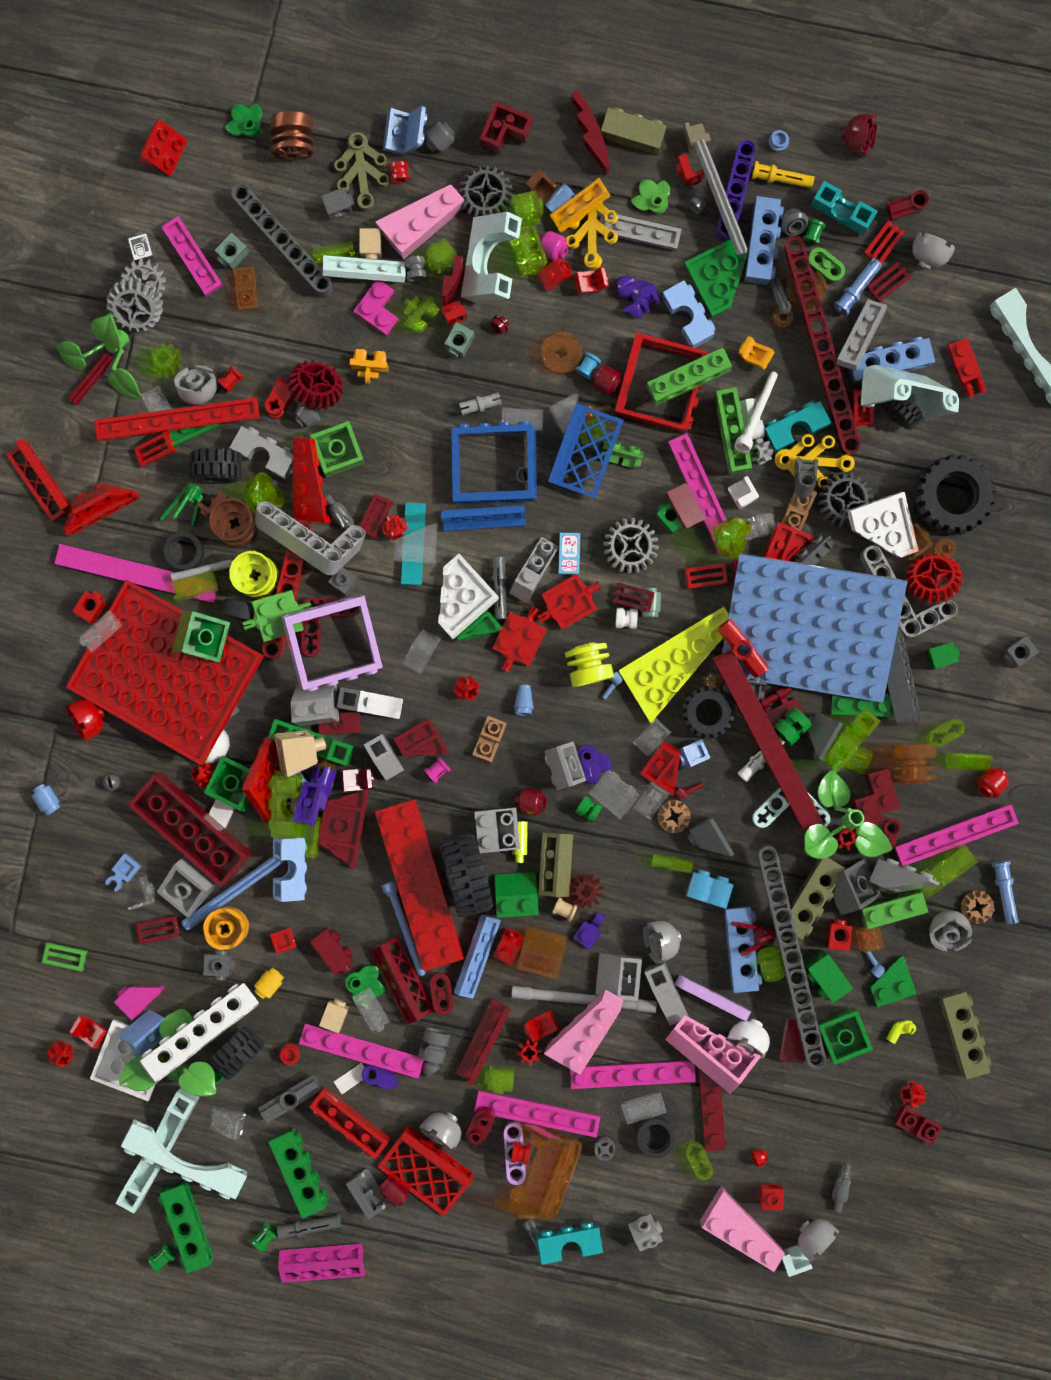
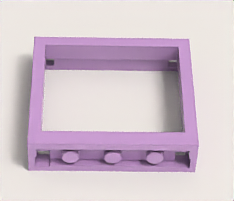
[281,595,383,692]

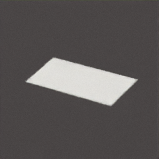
[334,1063,364,1094]

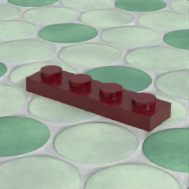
[698,1067,726,1151]

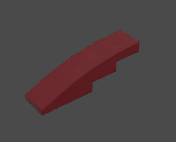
[571,90,610,175]

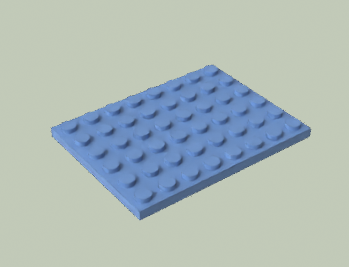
[719,553,907,702]

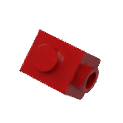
[675,154,705,186]
[537,260,573,291]
[574,267,608,294]
[493,928,524,965]
[524,1010,560,1042]
[69,1016,108,1049]

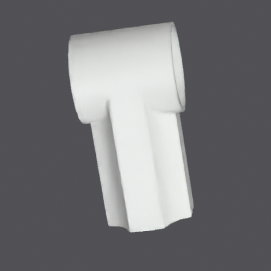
[739,398,765,440]

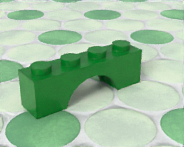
[268,719,355,766]

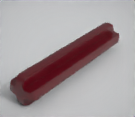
[68,353,114,405]

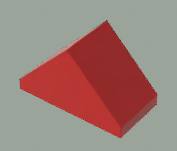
[848,389,874,427]

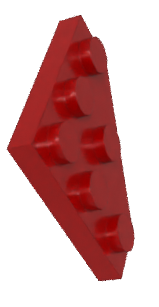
[242,738,280,824]

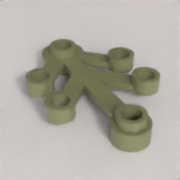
[334,132,390,211]

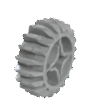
[106,277,163,332]
[603,518,659,574]

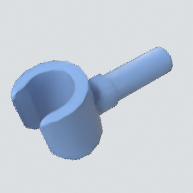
[602,672,623,699]
[864,949,885,978]

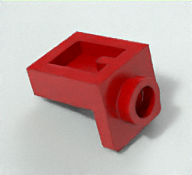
[441,300,467,327]

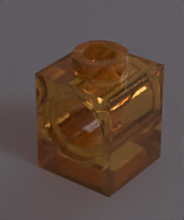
[855,927,885,952]

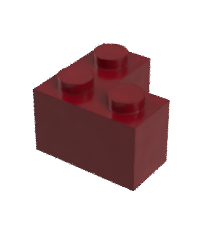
[480,101,533,155]
[851,768,901,819]

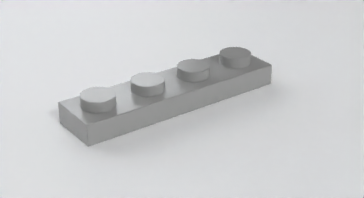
[597,214,682,251]
[837,299,887,371]

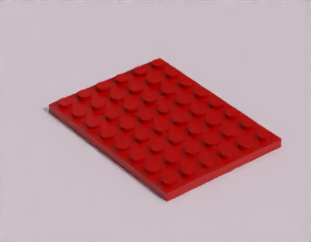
[66,580,264,765]

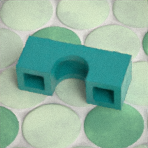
[810,181,878,236]
[764,401,831,454]
[535,1222,603,1265]

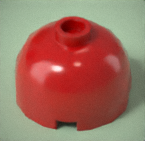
[66,700,105,742]

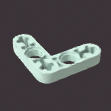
[752,787,830,828]

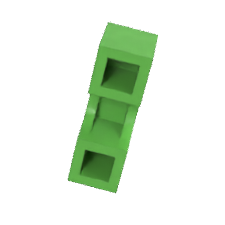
[859,891,928,929]

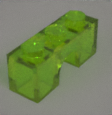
[822,708,881,772]
[268,772,303,839]
[917,844,978,899]

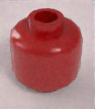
[977,768,1009,798]

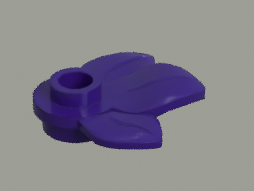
[577,744,612,785]
[362,1064,399,1089]

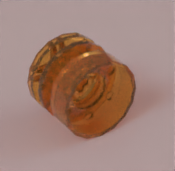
[892,744,938,783]

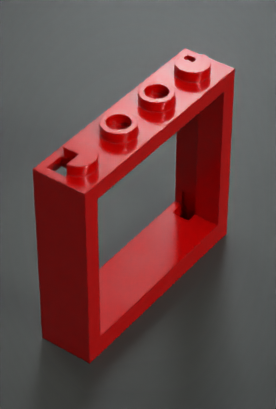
[614,332,707,434]

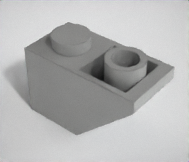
[364,734,404,780]

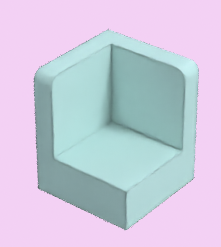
[782,1245,812,1277]

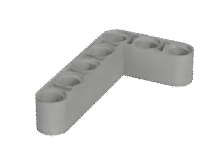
[254,501,365,575]
[860,546,958,639]

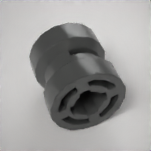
[404,256,427,282]

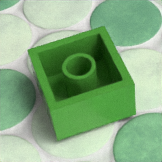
[310,421,365,478]

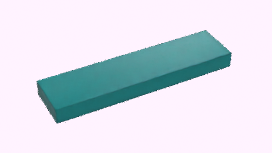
[401,503,426,586]

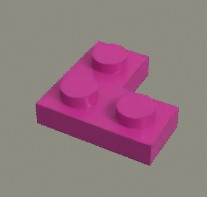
[354,280,399,336]

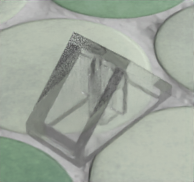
[549,394,579,437]
[403,629,441,674]
[633,719,671,756]
[633,782,670,819]
[210,1108,245,1140]

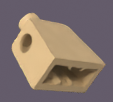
[274,731,326,777]

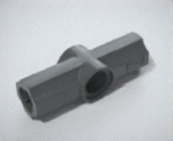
[259,1075,322,1123]

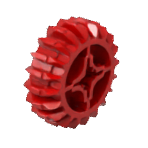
[906,552,963,606]

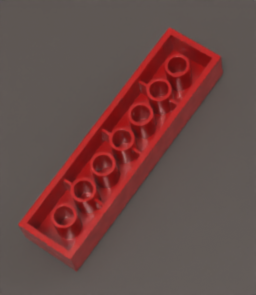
[375,799,464,971]

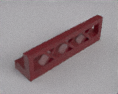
[369,936,435,1025]
[455,998,511,1086]

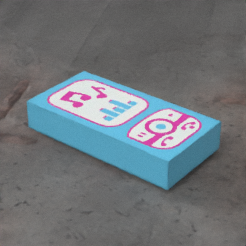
[559,533,580,575]

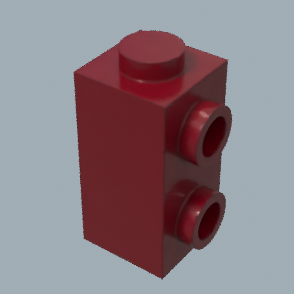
[310,928,353,975]

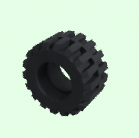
[190,448,242,484]
[681,687,735,739]
[209,1025,265,1081]

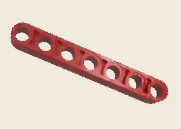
[262,520,313,659]

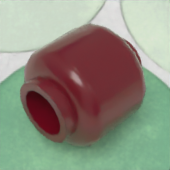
[591,365,623,396]
[515,788,547,816]

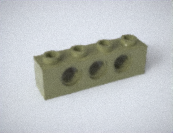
[781,857,845,939]
[938,989,991,1079]

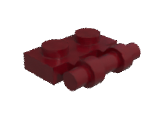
[759,686,805,726]

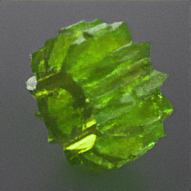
[147,342,183,378]
[758,946,785,982]

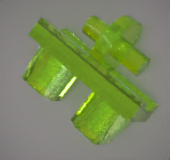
[403,296,439,333]

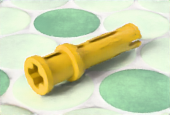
[751,161,814,189]

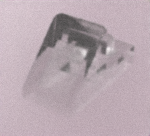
[732,513,775,543]

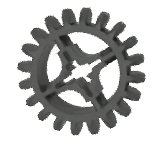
[458,165,513,217]
[818,472,874,528]

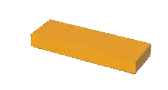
[550,178,611,233]

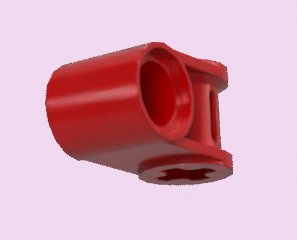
[265,377,294,419]

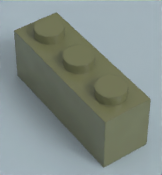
[601,108,667,155]
[538,833,573,897]

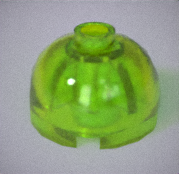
[245,472,285,511]
[713,517,751,560]

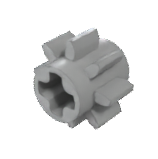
[749,438,774,465]

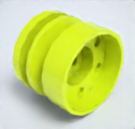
[229,551,280,598]
[565,643,614,687]

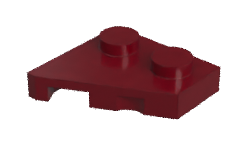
[394,718,449,757]

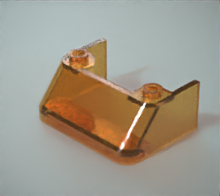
[494,1124,582,1220]

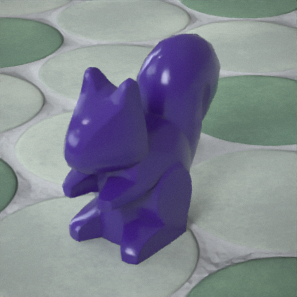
[615,275,661,318]

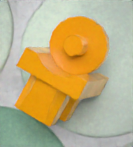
[350,349,389,384]

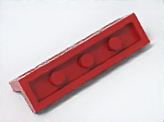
[6,438,71,522]

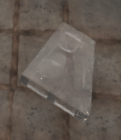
[394,523,438,564]

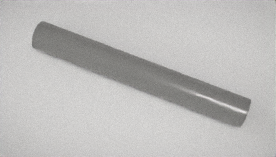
[170,559,232,582]

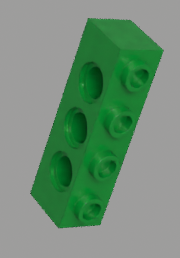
[269,1127,329,1219]
[159,1181,214,1273]

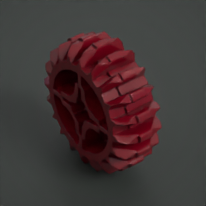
[288,359,343,412]

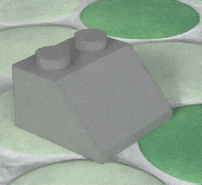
[291,684,339,726]
[545,742,586,790]
[157,856,216,918]

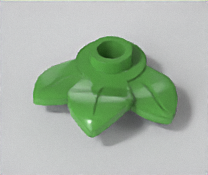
[631,179,670,214]

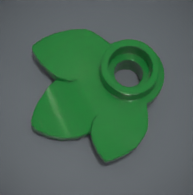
[225,103,263,137]
[345,965,385,1006]

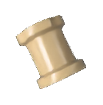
[552,897,578,922]

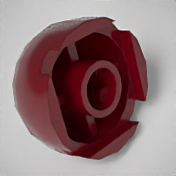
[842,113,877,157]

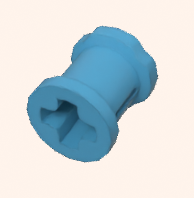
[575,352,601,379]

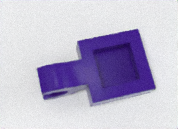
[573,912,605,950]

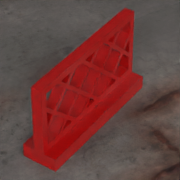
[378,1125,475,1216]

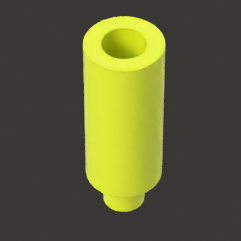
[512,821,527,863]

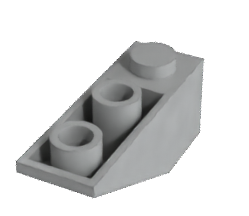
[510,537,559,603]
[869,858,940,893]
[644,962,689,1026]

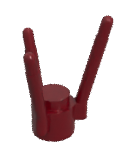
[731,921,777,956]

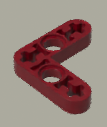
[301,597,360,657]

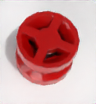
[388,161,410,184]
[511,1141,531,1165]

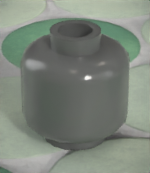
[425,121,455,152]

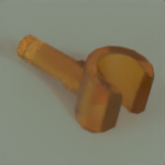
[585,404,611,419]

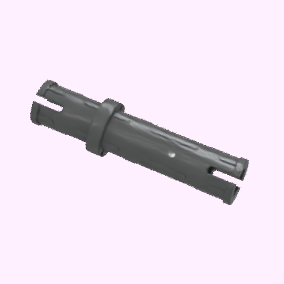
[491,557,507,619]
[277,1214,341,1240]

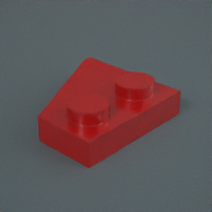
[762,521,814,561]

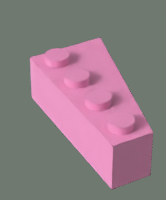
[375,185,464,259]
[544,989,624,1075]
[665,1016,761,1094]
[700,1186,785,1272]

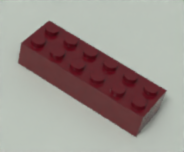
[128,772,253,888]

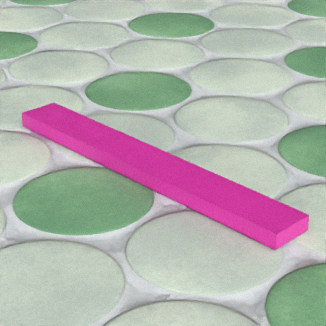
[54,544,219,603]

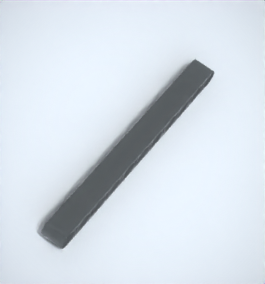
[757,844,826,1069]

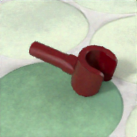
[674,782,703,800]

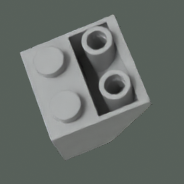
[475,808,520,853]
[595,953,642,1001]

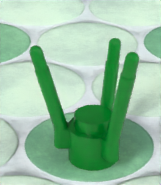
[159,482,204,526]

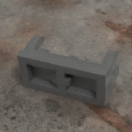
[346,1168,389,1220]

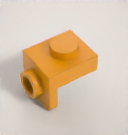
[739,336,775,370]

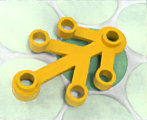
[566,202,618,270]
[775,434,855,488]

